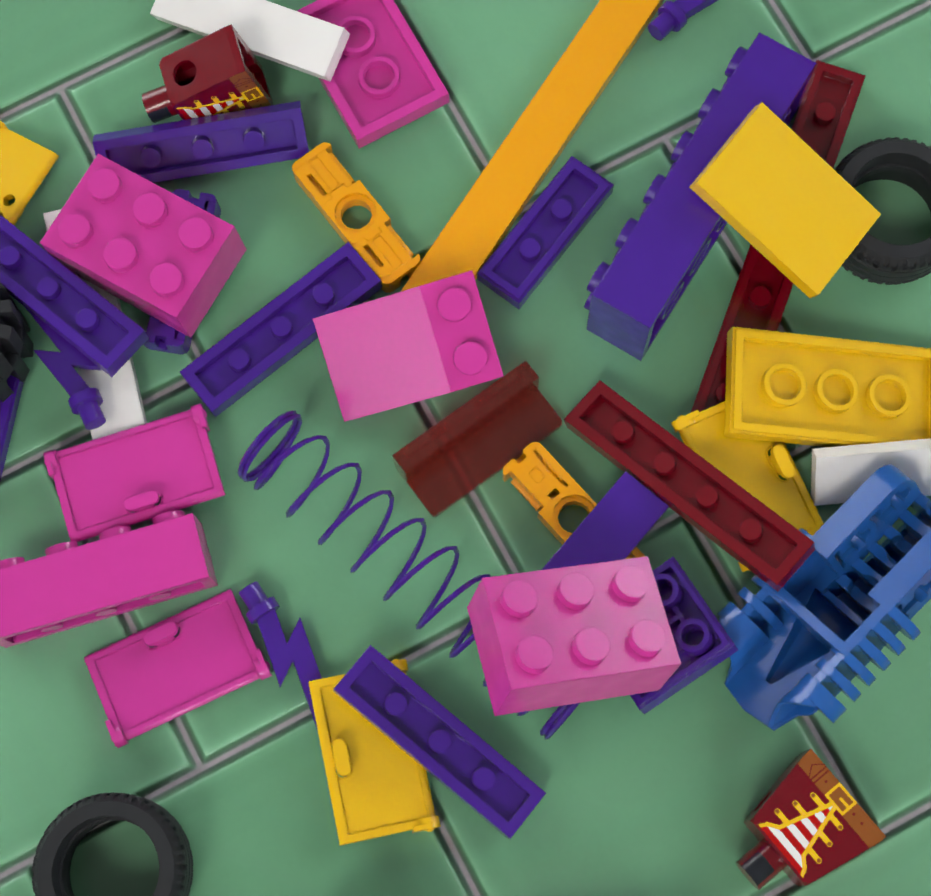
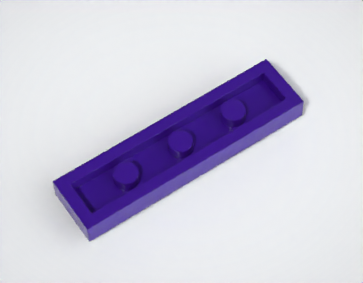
[92,101,310,183]
[0,215,149,378]
[180,242,383,418]
[332,645,546,839]

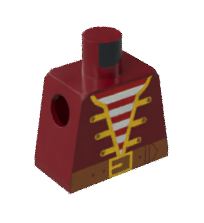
[142,24,274,123]
[736,749,886,890]

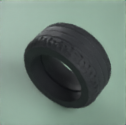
[835,137,931,285]
[32,792,193,896]

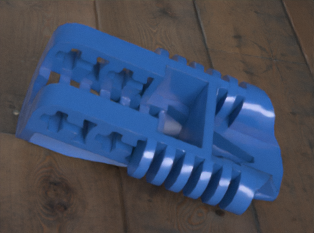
[718,464,931,731]

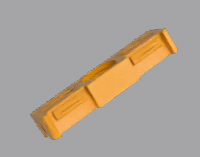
[292,142,421,293]
[503,442,646,559]

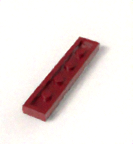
[564,380,815,592]

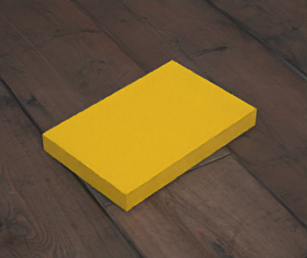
[689,102,881,298]

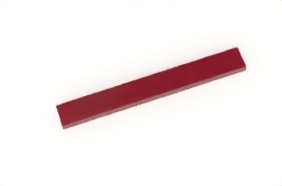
[690,60,865,413]

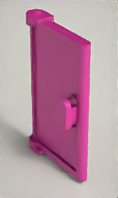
[43,403,226,542]
[84,589,272,748]

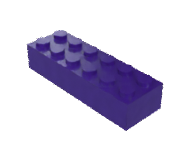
[584,32,816,361]

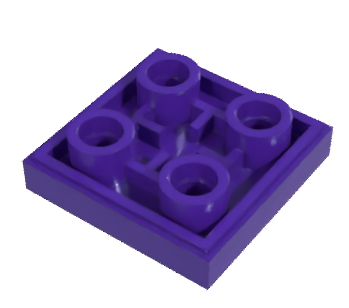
[630,556,738,714]

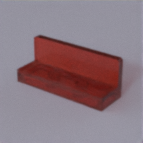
[392,361,562,517]

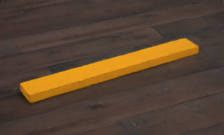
[400,0,663,292]

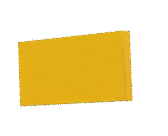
[724,327,931,447]

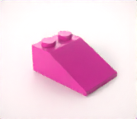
[313,270,504,422]

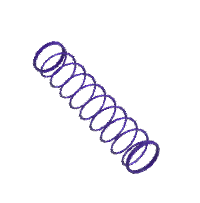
[238,411,580,740]

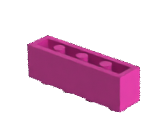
[0,510,218,648]

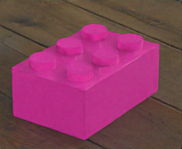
[40,154,247,338]
[467,556,681,716]

